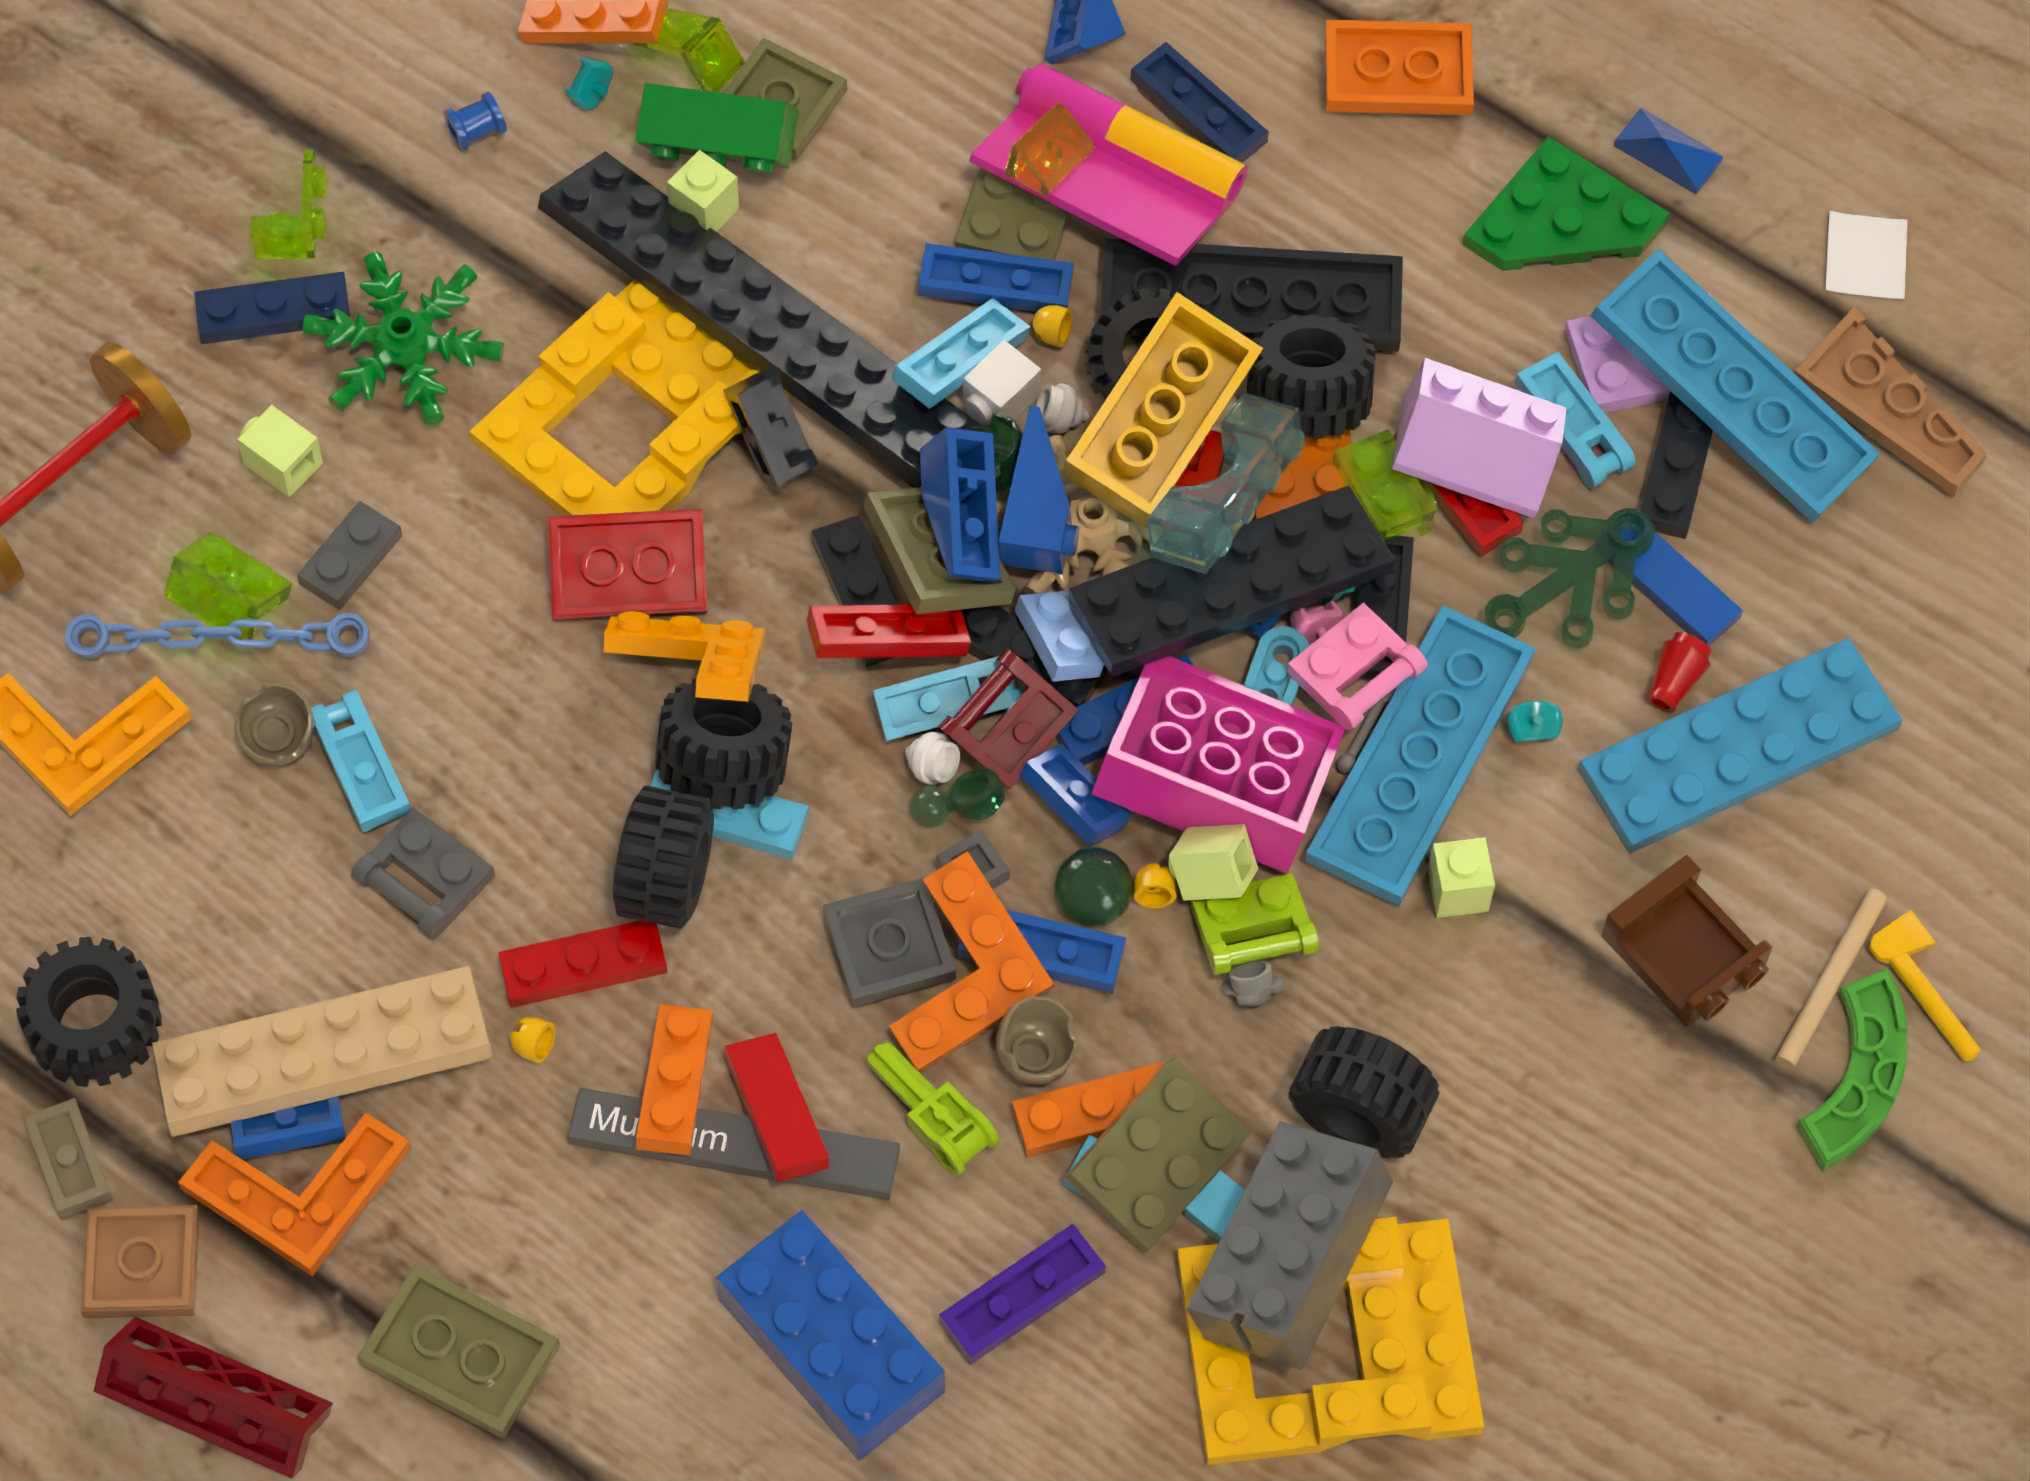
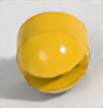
[1032,305,1073,348]
[1134,862,1176,908]
[510,1017,556,1064]

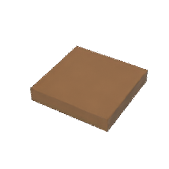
[81,1205,200,1318]

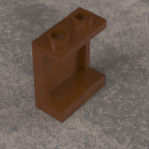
[1601,854,1773,1028]

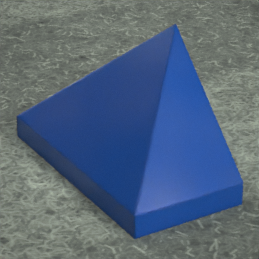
[1044,0,1126,64]
[1614,108,1723,195]

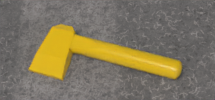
[1869,910,1981,1062]

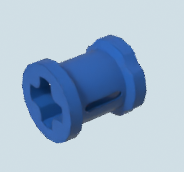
[443,91,507,151]

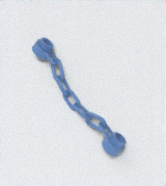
[65,613,370,659]

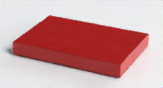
[547,509,708,621]

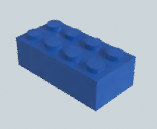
[716,1210,945,1461]

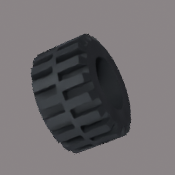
[1085,288,1190,402]
[1246,314,1376,439]
[654,678,792,809]
[613,785,714,929]
[16,937,162,1087]
[1288,1026,1440,1159]

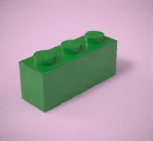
[635,83,799,174]

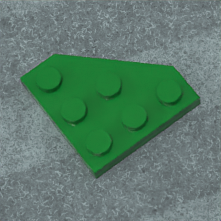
[1462,136,1670,271]

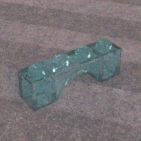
[1147,393,1305,574]

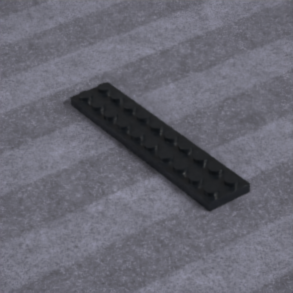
[538,151,984,488]

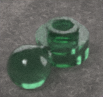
[909,768,1005,828]

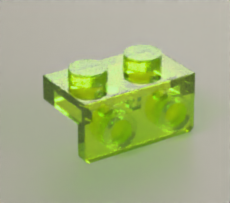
[1333,429,1437,540]
[164,532,293,640]

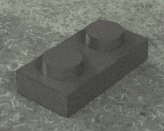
[297,501,402,610]

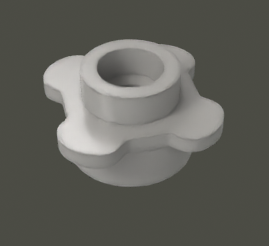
[1222,960,1285,1006]

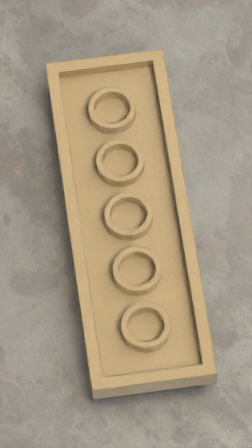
[152,966,493,1137]

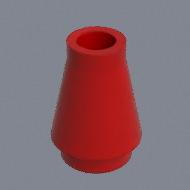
[1647,632,1712,713]

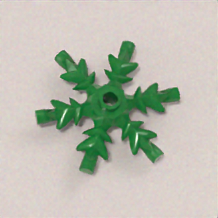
[303,252,504,425]

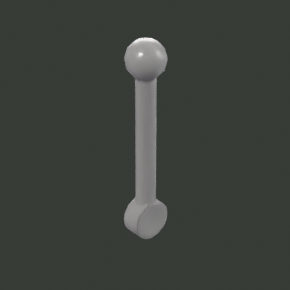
[1336,689,1395,774]

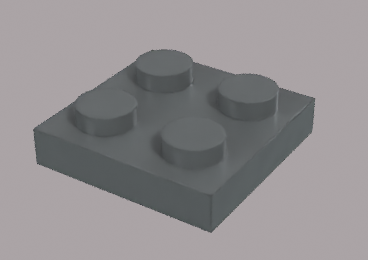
[823,877,956,1008]

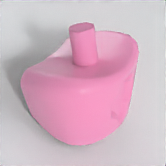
[1290,601,1345,644]

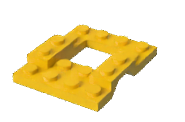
[469,279,791,516]
[1176,1217,1484,1465]

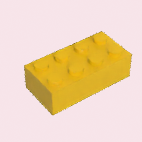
[1060,292,1263,529]

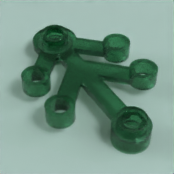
[1485,508,1655,648]

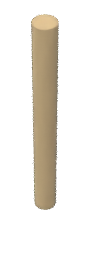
[1775,889,1888,1070]

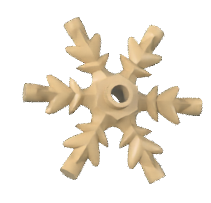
[996,435,1195,594]

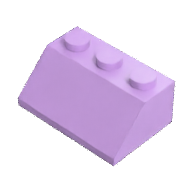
[1392,358,1567,518]

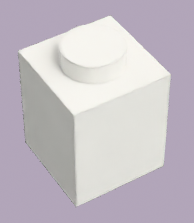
[963,340,1042,433]

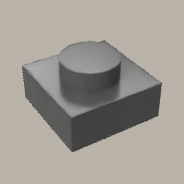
[936,830,1010,889]

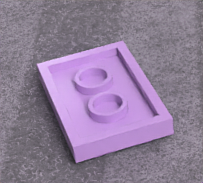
[1564,293,1711,413]

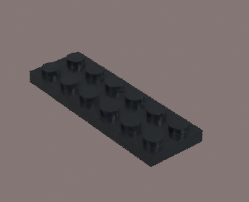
[1100,238,1403,352]
[1069,485,1395,677]

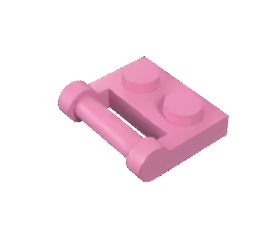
[1287,602,1428,731]

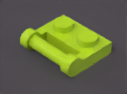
[1191,873,1319,975]

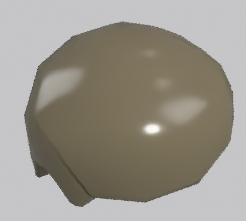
[234,682,316,766]
[996,996,1078,1084]

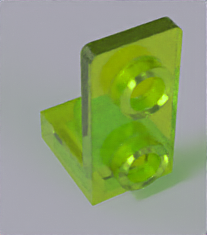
[633,8,745,92]
[250,149,327,260]

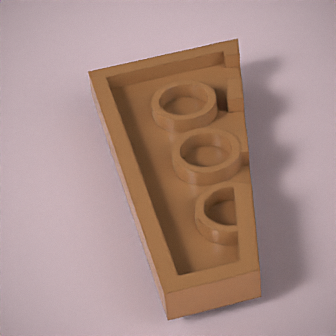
[1794,306,1987,497]

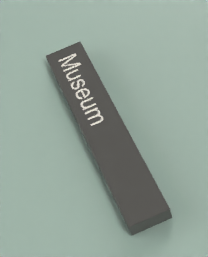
[568,1088,900,1200]

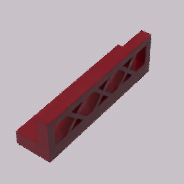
[93,1317,333,1479]

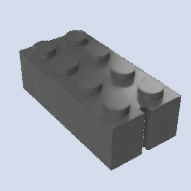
[1187,1121,1393,1370]

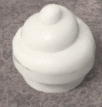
[1035,383,1089,434]
[905,732,960,785]

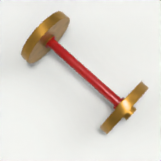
[0,342,192,593]

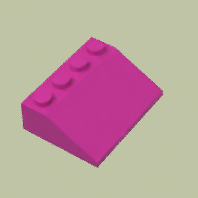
[1091,656,1345,874]

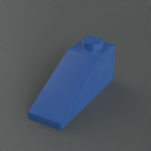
[998,405,1079,574]
[920,427,1000,583]

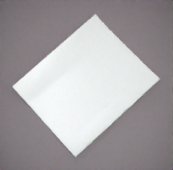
[1826,211,1908,299]

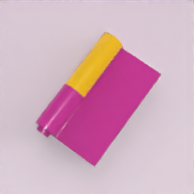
[969,63,1248,266]

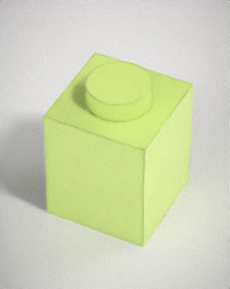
[667,150,739,232]
[237,405,323,497]
[1169,824,1258,901]
[1427,837,1495,918]

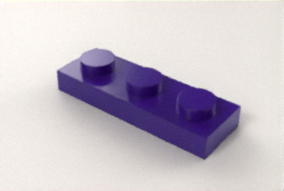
[939,1224,1106,1364]

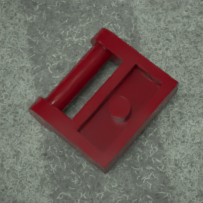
[938,648,1078,789]

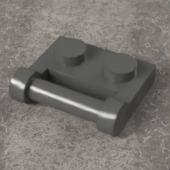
[351,807,495,939]

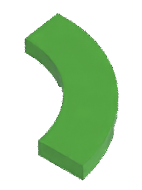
[1796,967,1907,1172]

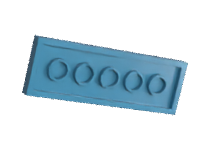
[1590,248,1880,523]
[1305,605,1536,907]
[1578,637,1902,854]

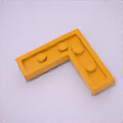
[603,611,765,702]
[0,673,192,816]

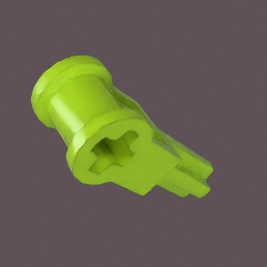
[866,1042,1000,1177]

